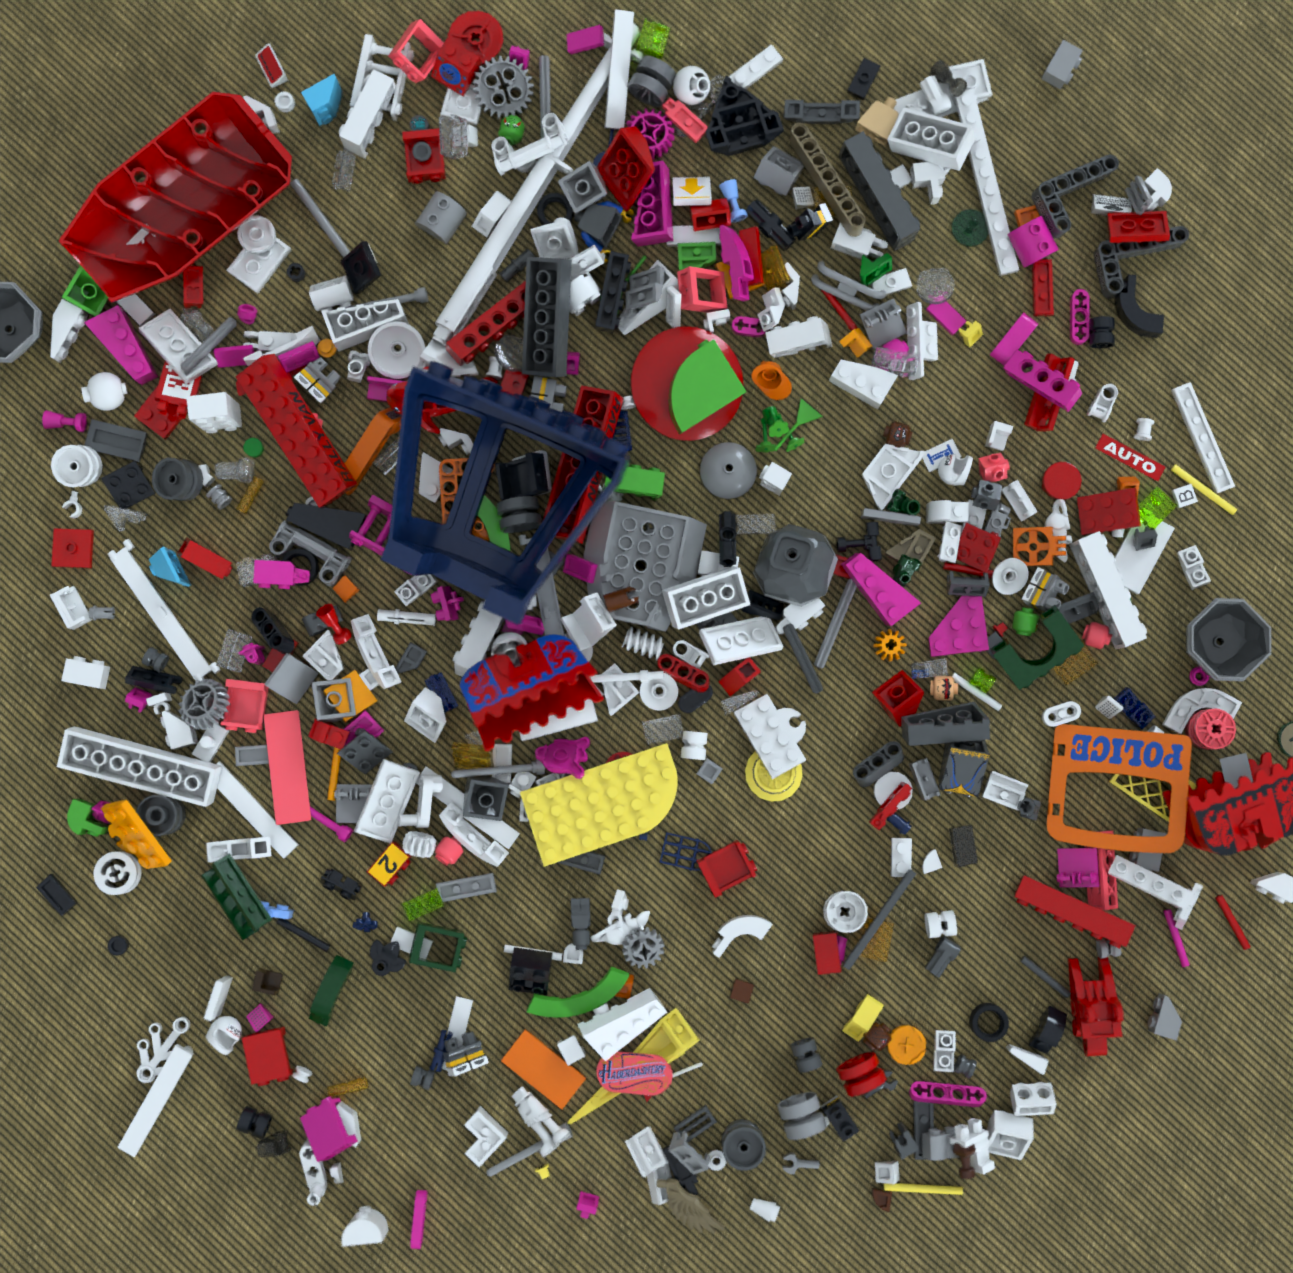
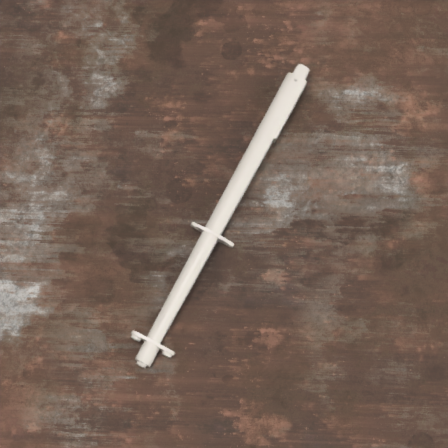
[432,23,643,347]

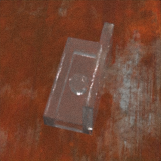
[642,714,683,745]

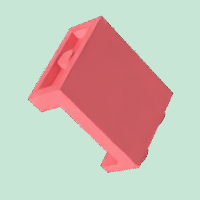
[220,679,268,733]

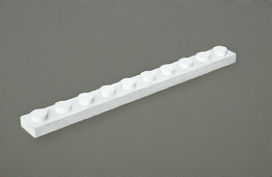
[954,89,1019,276]

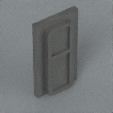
[85,419,147,462]

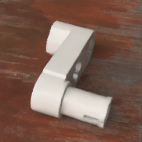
[398,775,443,828]
[300,1137,328,1206]

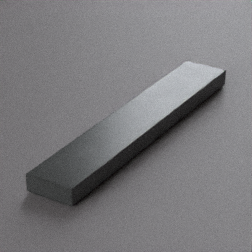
[843,869,917,970]

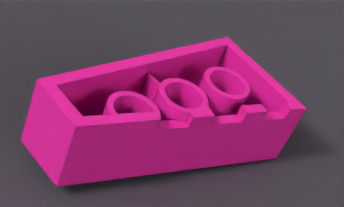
[631,161,674,247]
[84,305,158,385]
[841,553,921,626]

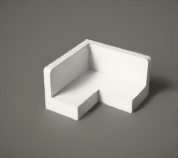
[464,1106,508,1167]

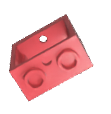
[388,19,444,83]
[677,266,727,313]

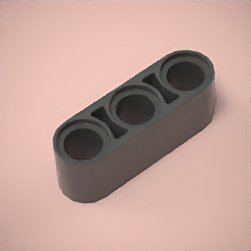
[853,741,904,787]

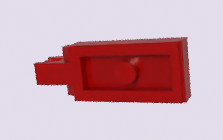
[869,782,912,830]

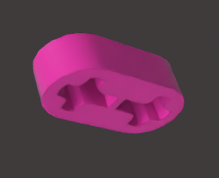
[732,316,767,338]

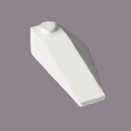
[618,260,687,335]

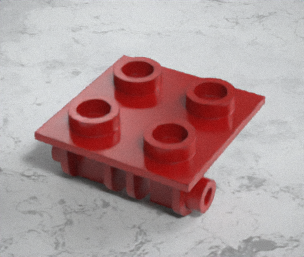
[956,523,1001,573]

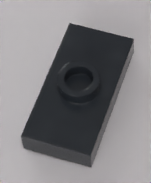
[847,58,881,101]

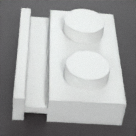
[981,771,1028,811]
[625,1126,669,1177]

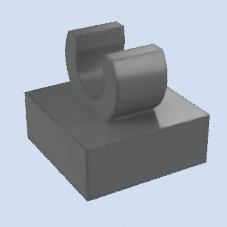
[1134,526,1158,551]

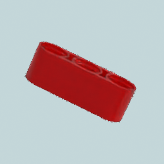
[658,654,710,692]

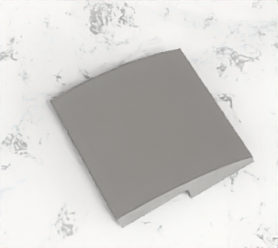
[625,266,664,311]
[264,653,319,704]

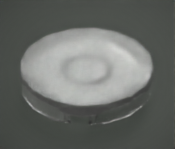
[495,334,523,372]

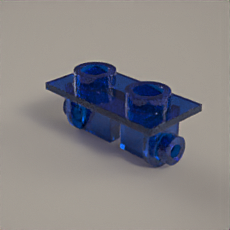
[425,672,458,713]

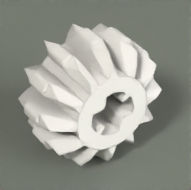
[402,831,436,858]

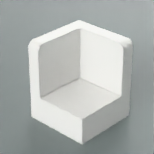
[985,421,1013,451]
[557,1035,586,1065]

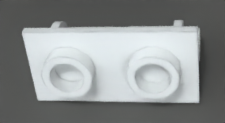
[1002,480,1038,522]
[937,521,962,563]

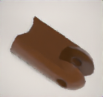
[603,587,639,612]

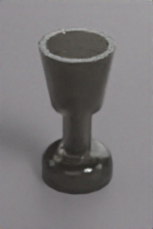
[930,60,967,97]

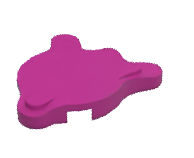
[535,737,590,779]

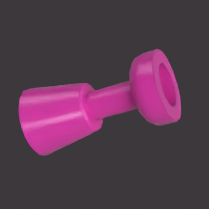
[42,410,87,432]

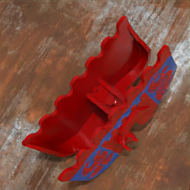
[460,634,604,752]

